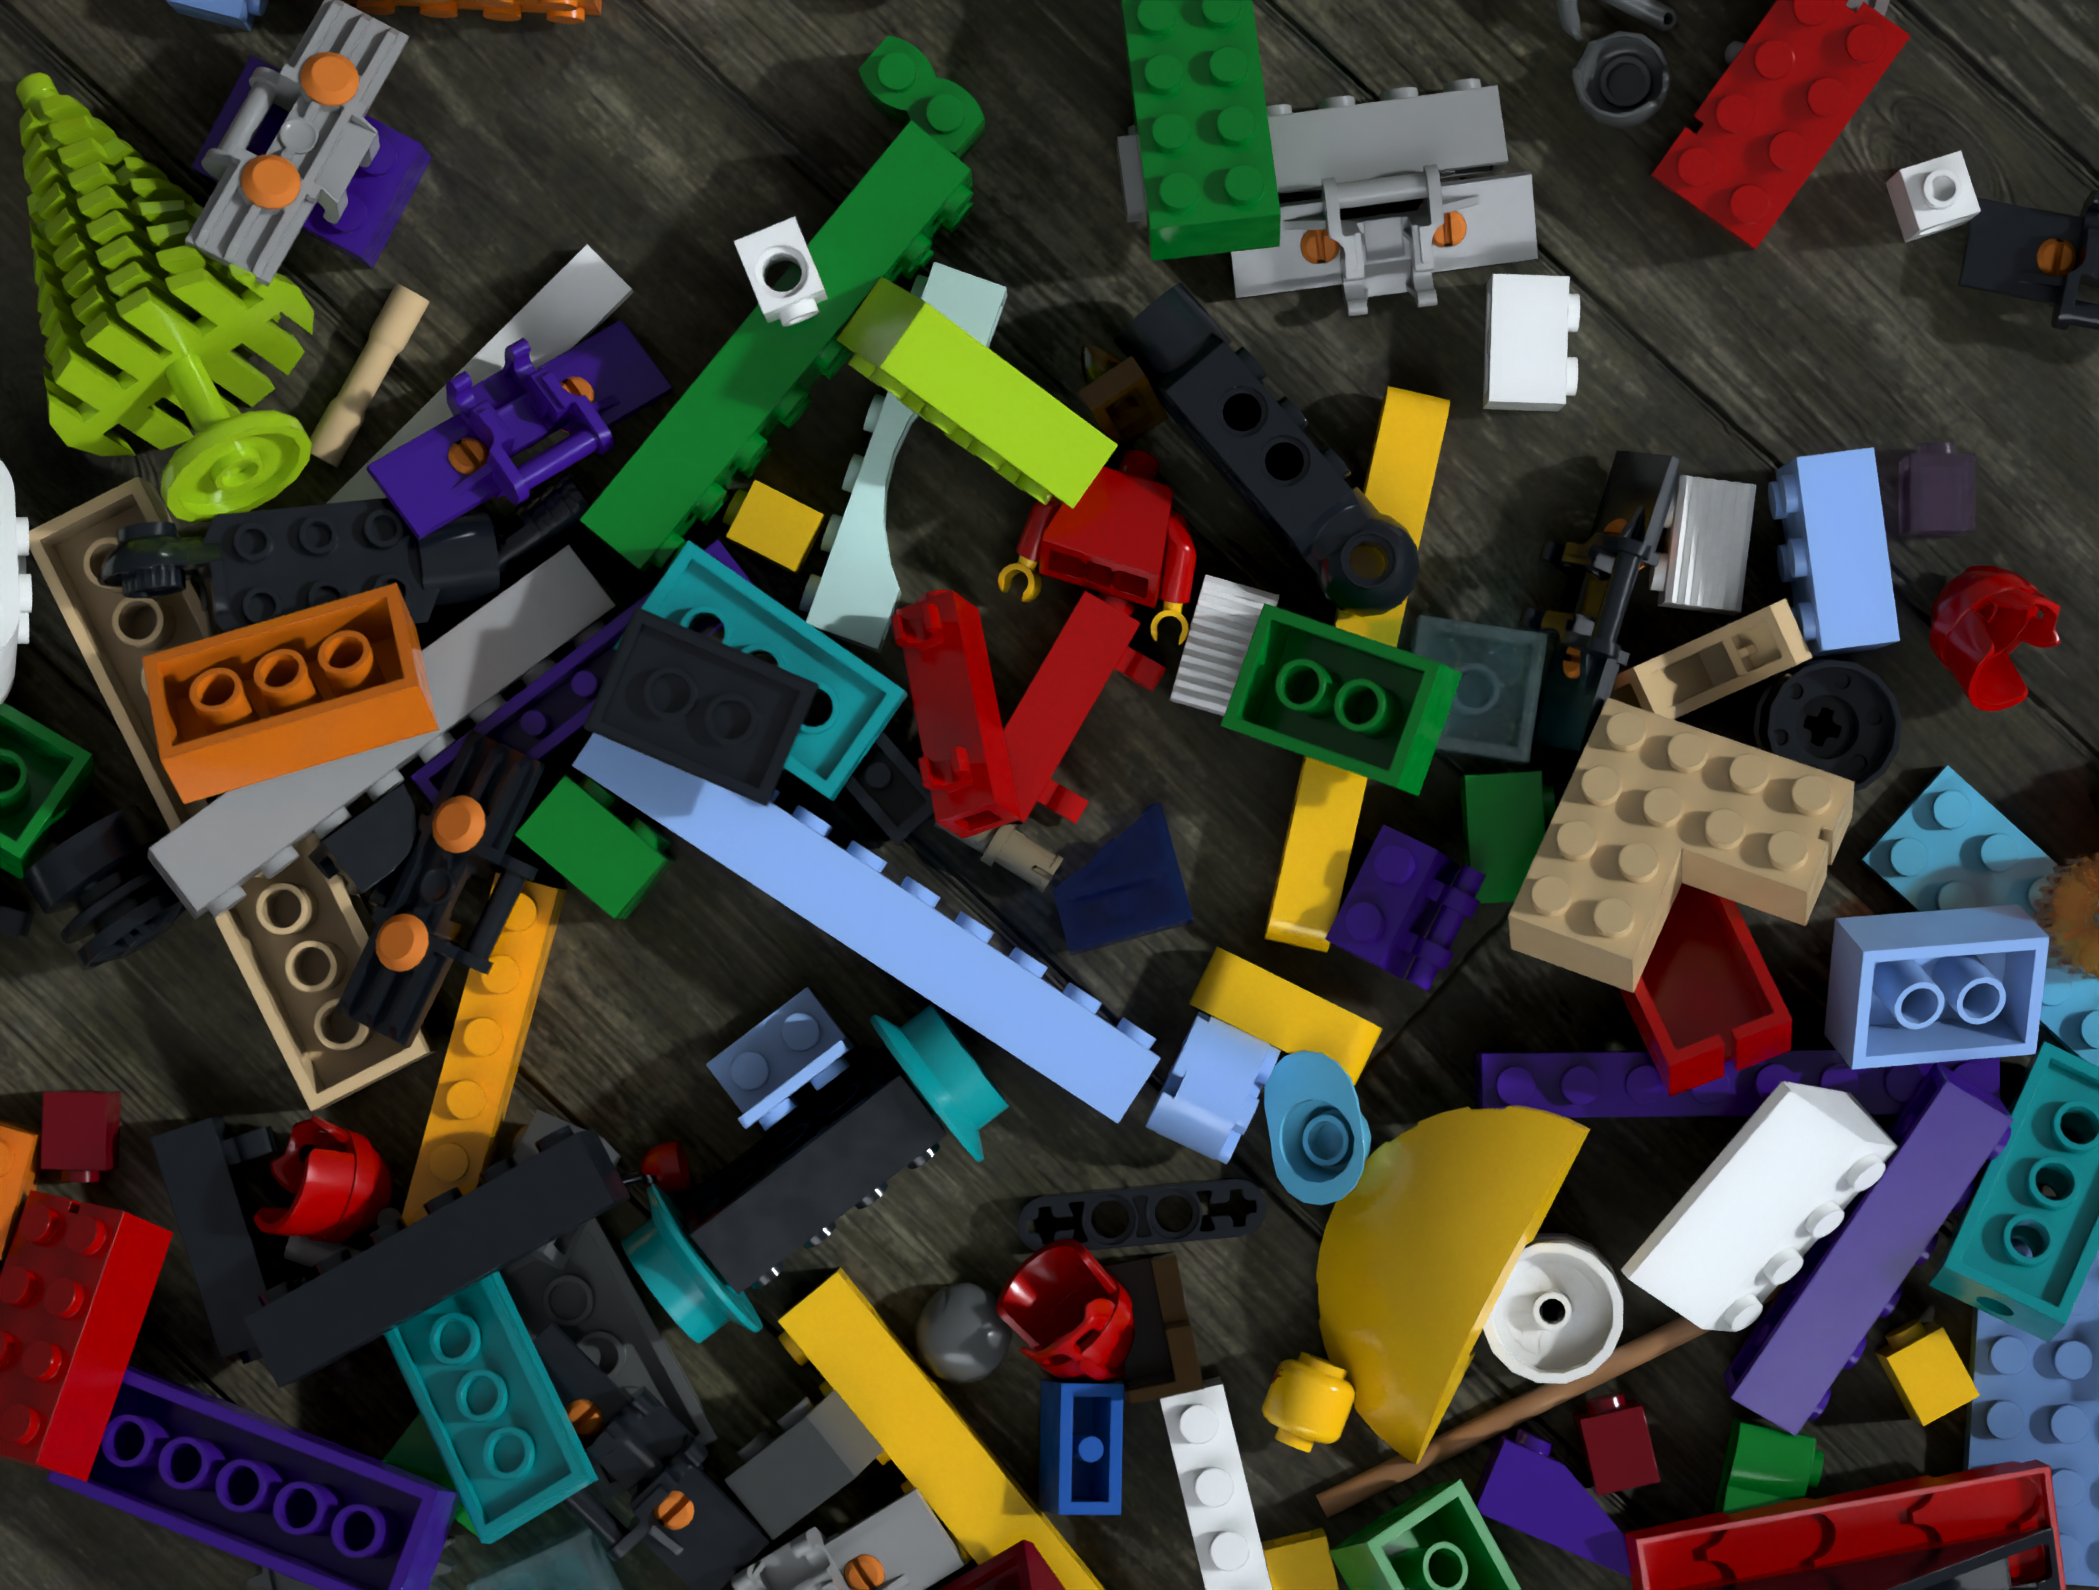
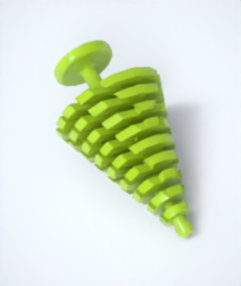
[16,72,314,523]

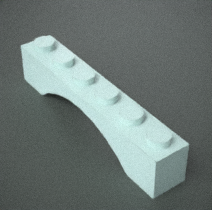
[799,262,1007,653]

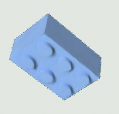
[1768,447,1900,657]
[1824,904,2049,1070]

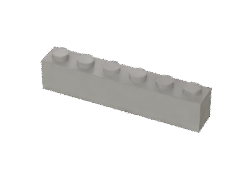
[1116,78,1508,223]

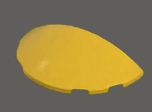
[1316,1105,1590,1465]

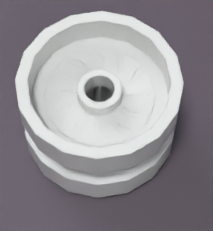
[1483,1233,1623,1384]

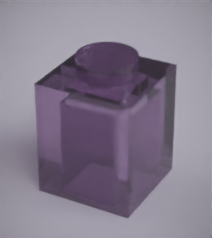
[1899,442,1975,536]

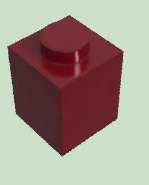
[41,1090,121,1182]
[1572,1392,1661,1496]

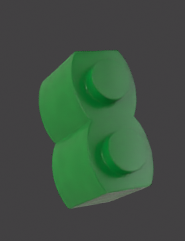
[858,36,986,161]
[1712,1416,1824,1515]

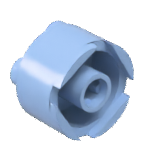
[1145,1012,1281,1164]

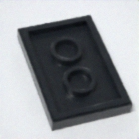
[584,607,820,807]

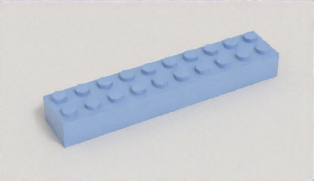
[572,733,1161,1124]

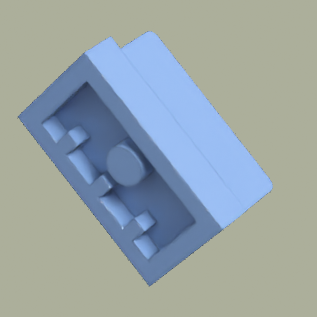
[706,986,854,1131]

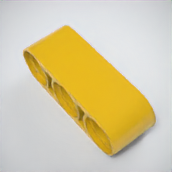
[1189,947,1383,1086]

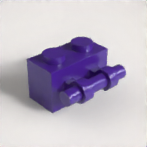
[1325,824,1486,991]

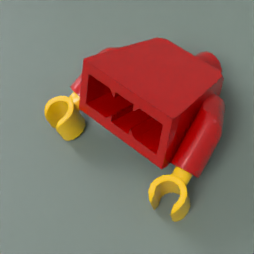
[998,450,1197,645]

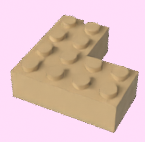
[1508,698,1855,993]

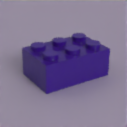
[191,55,432,269]

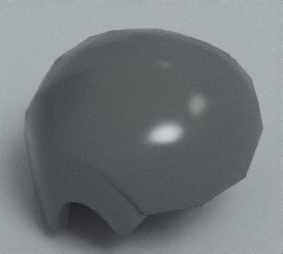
[1572,31,1672,129]
[913,1283,1012,1385]

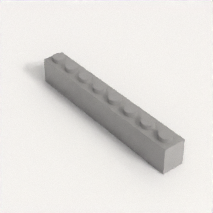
[147,545,616,920]

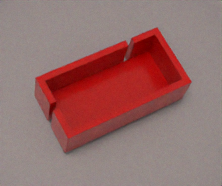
[1649,0,1911,250]
[1619,883,1792,1097]
[0,1190,173,1482]

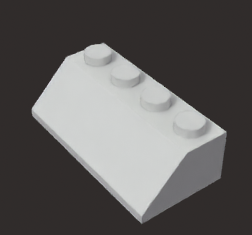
[1621,1081,1899,1332]

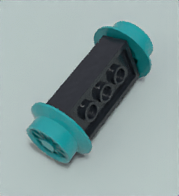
[621,1004,1010,1344]

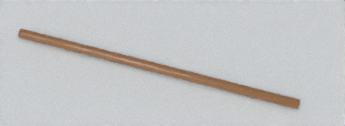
[1316,1170,1980,1518]

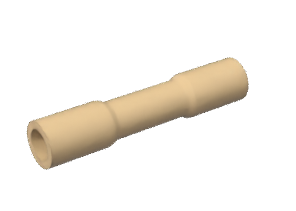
[310,283,430,468]

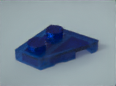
[1053,802,1194,956]

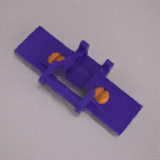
[367,320,673,540]

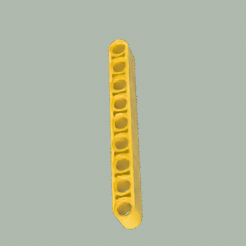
[1264,386,1450,953]

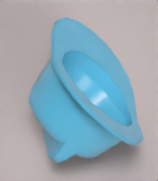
[1264,1050,1371,1205]

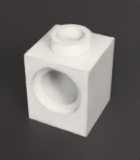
[1886,151,1981,243]
[734,216,828,327]

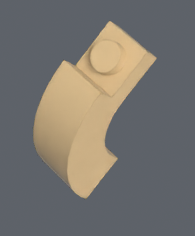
[1610,598,1813,720]

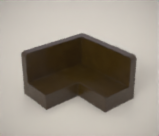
[1103,1251,1204,1404]

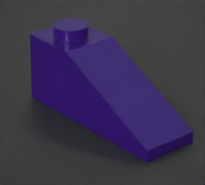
[1471,1429,1631,1578]

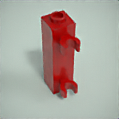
[891,590,1021,839]
[1003,591,1166,824]

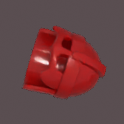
[1929,566,2060,711]
[254,1115,393,1244]
[996,1239,1135,1383]

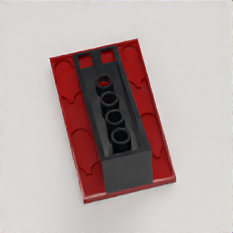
[1624,1459,2066,1590]

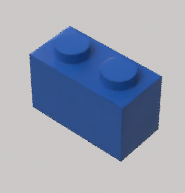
[1038,1380,1124,1515]

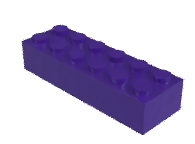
[46,1363,461,1590]

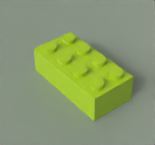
[837,276,1118,508]

